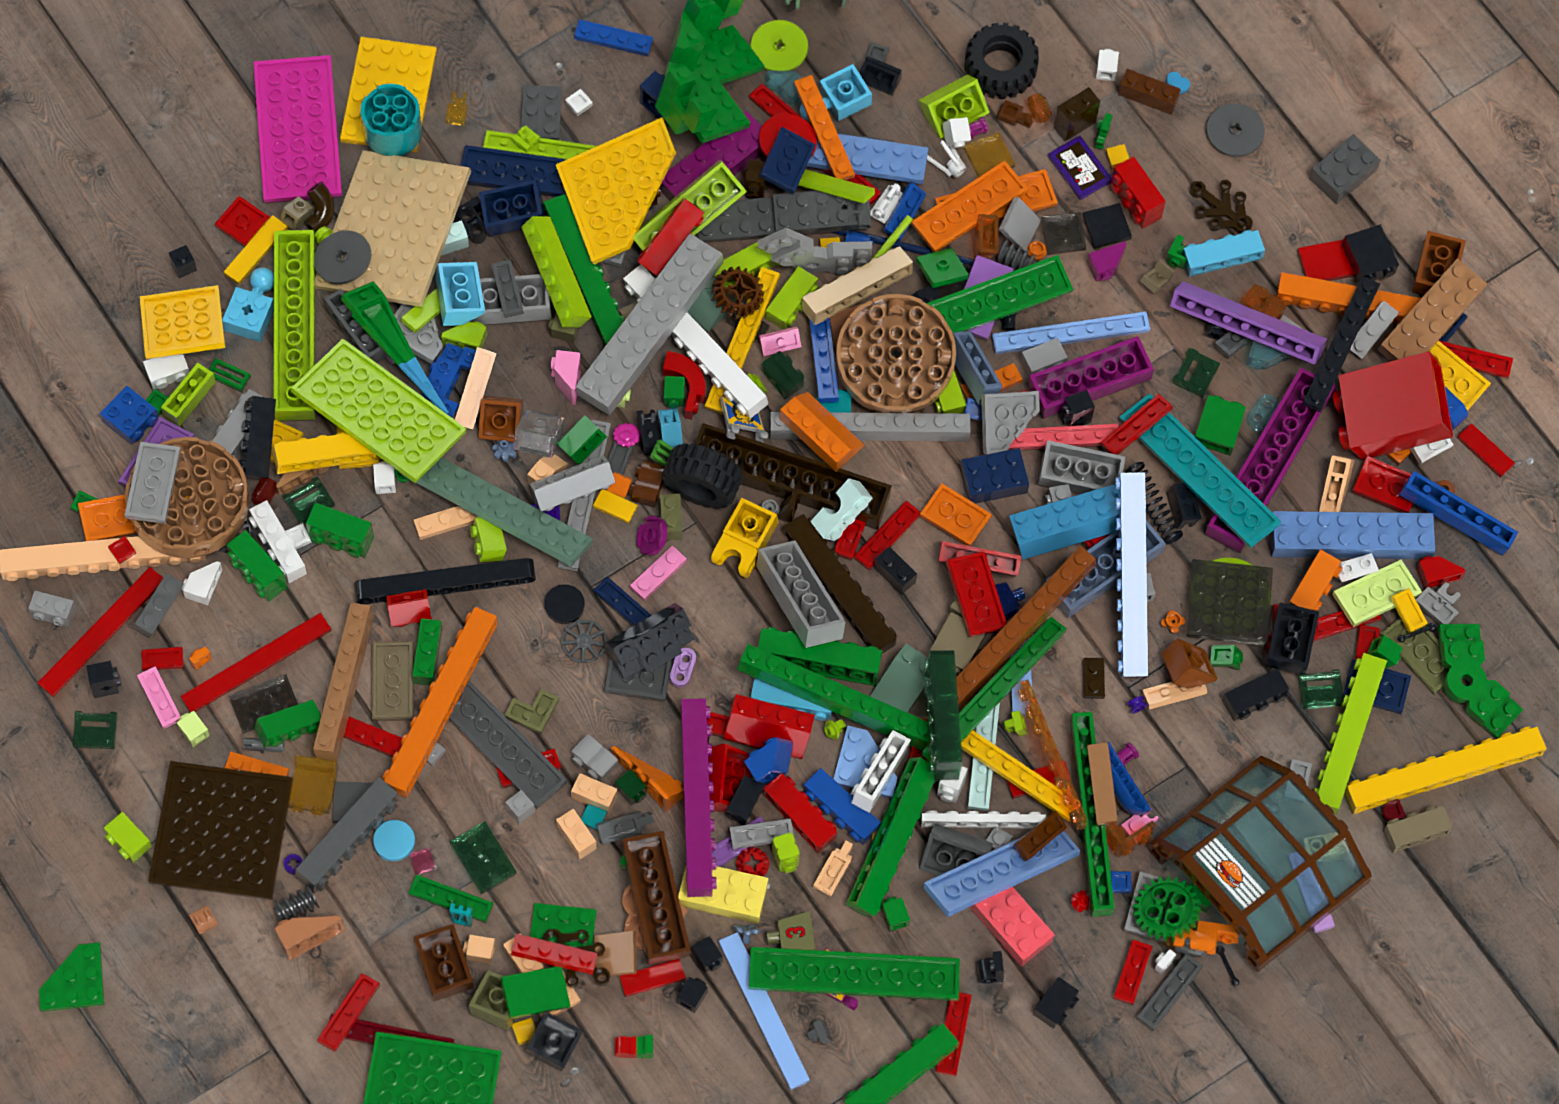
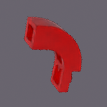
[663,351,706,420]

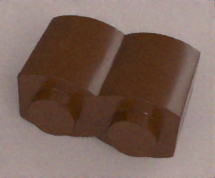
[629,460,665,507]

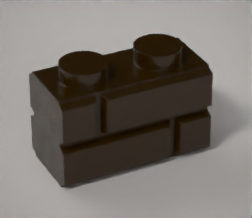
[744,159,767,199]

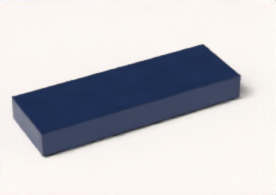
[593,576,651,626]

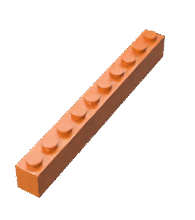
[382,607,498,798]

